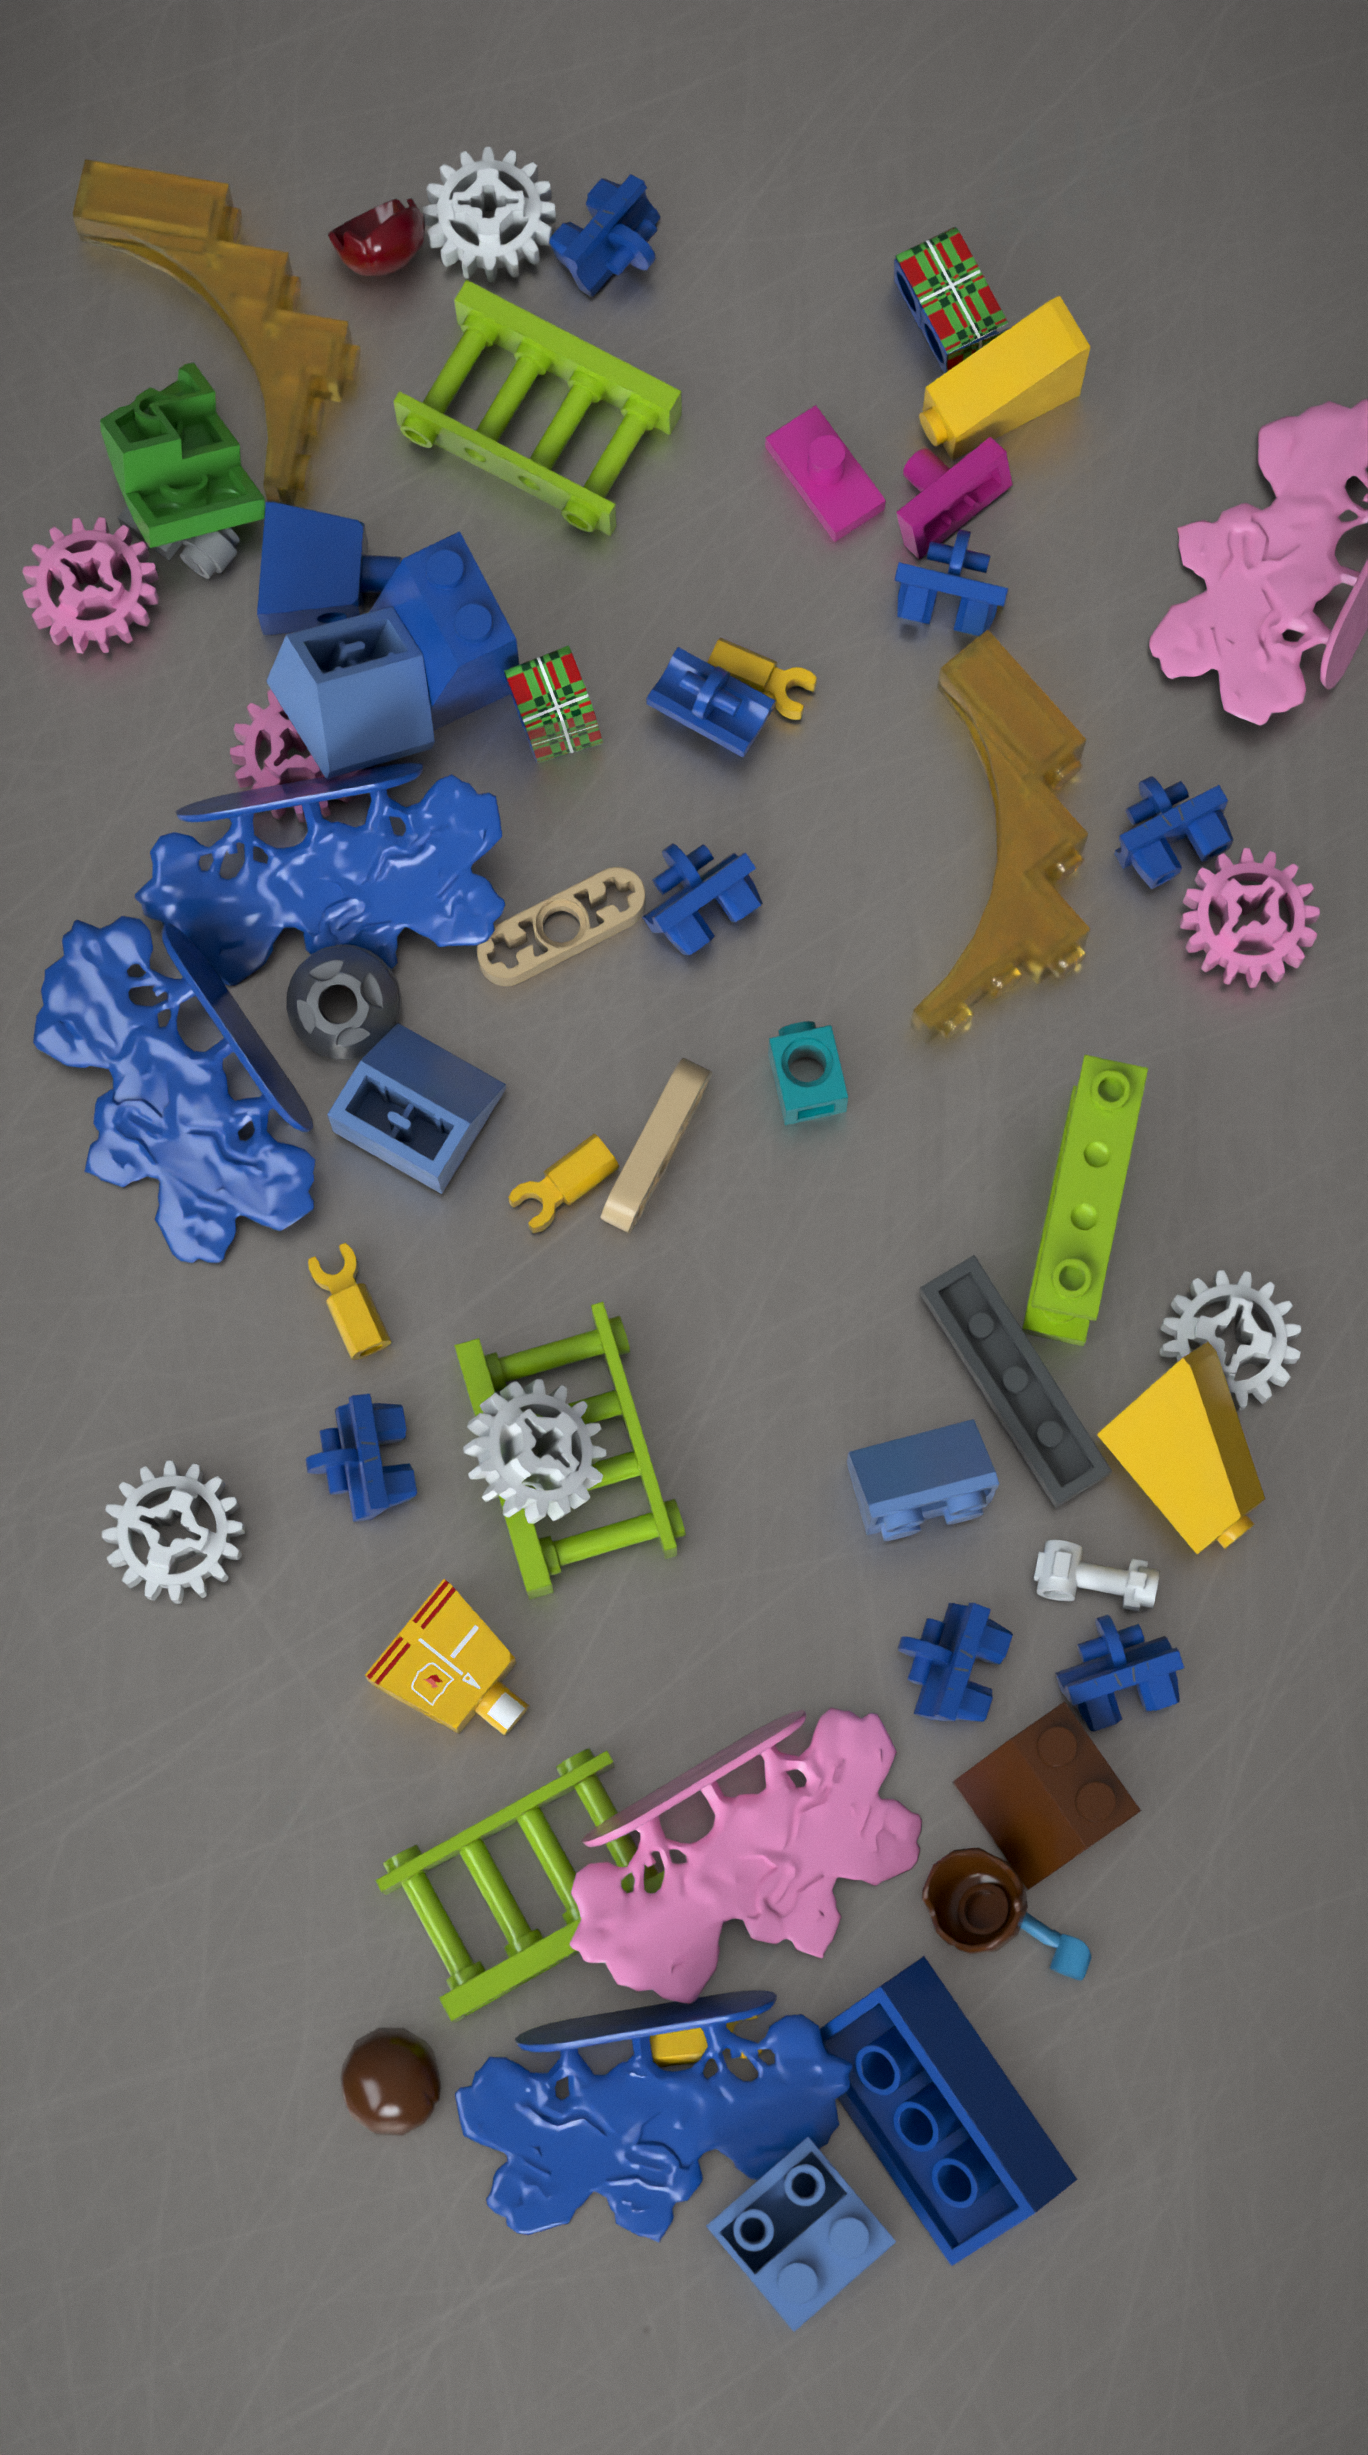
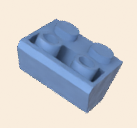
[266,606,435,779]
[327,1023,507,1194]
[846,1419,999,1541]
[706,2137,896,2332]

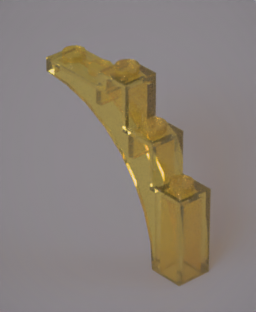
[72,159,361,506]
[910,630,1091,1044]

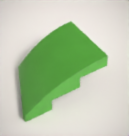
[100,362,265,548]

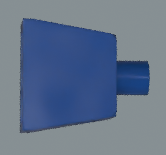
[257,502,402,635]

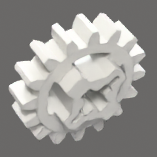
[423,147,556,282]
[1160,1270,1301,1412]
[463,1379,606,1524]
[102,1460,245,1604]

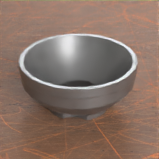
[286,945,401,1060]

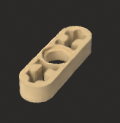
[477,867,645,987]
[600,1057,712,1233]

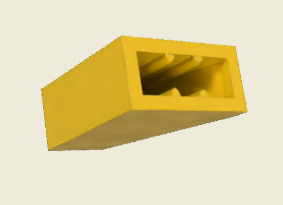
[919,295,1090,461]
[1097,1342,1265,1554]

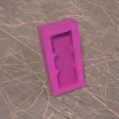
[765,405,886,542]
[896,437,1013,560]

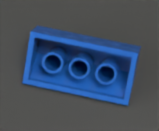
[820,1956,1078,2266]

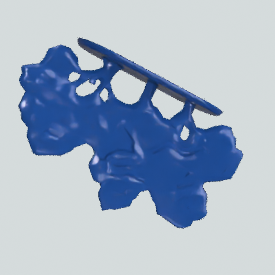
[135,763,505,986]
[33,916,315,1263]
[455,1990,853,2243]

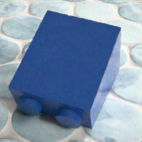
[369,531,520,731]

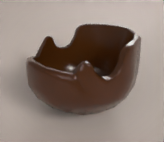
[922,1847,1028,1954]
[341,2028,441,2135]

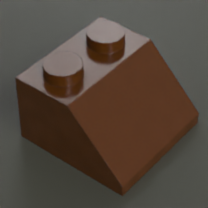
[952,1701,1141,1891]

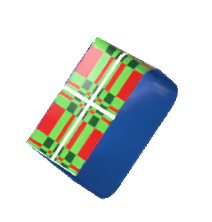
[894,227,1011,374]
[503,645,603,763]

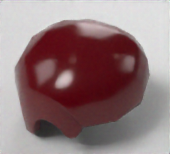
[328,198,426,276]

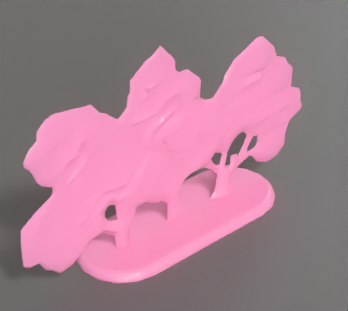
[1149,398,1368,725]
[570,1707,922,2004]

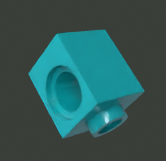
[768,1021,848,1125]

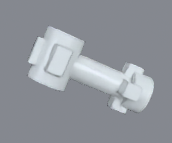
[1034,1540,1160,1612]

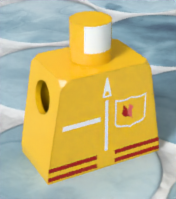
[365,1579,529,1736]

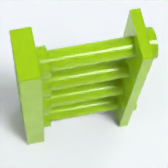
[393,280,682,536]
[1022,1054,1148,1347]
[454,1302,686,1600]
[375,1748,665,2023]

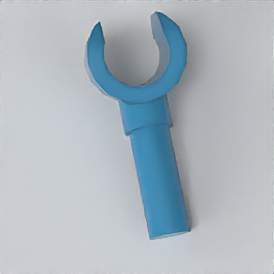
[1021,1912,1091,1981]

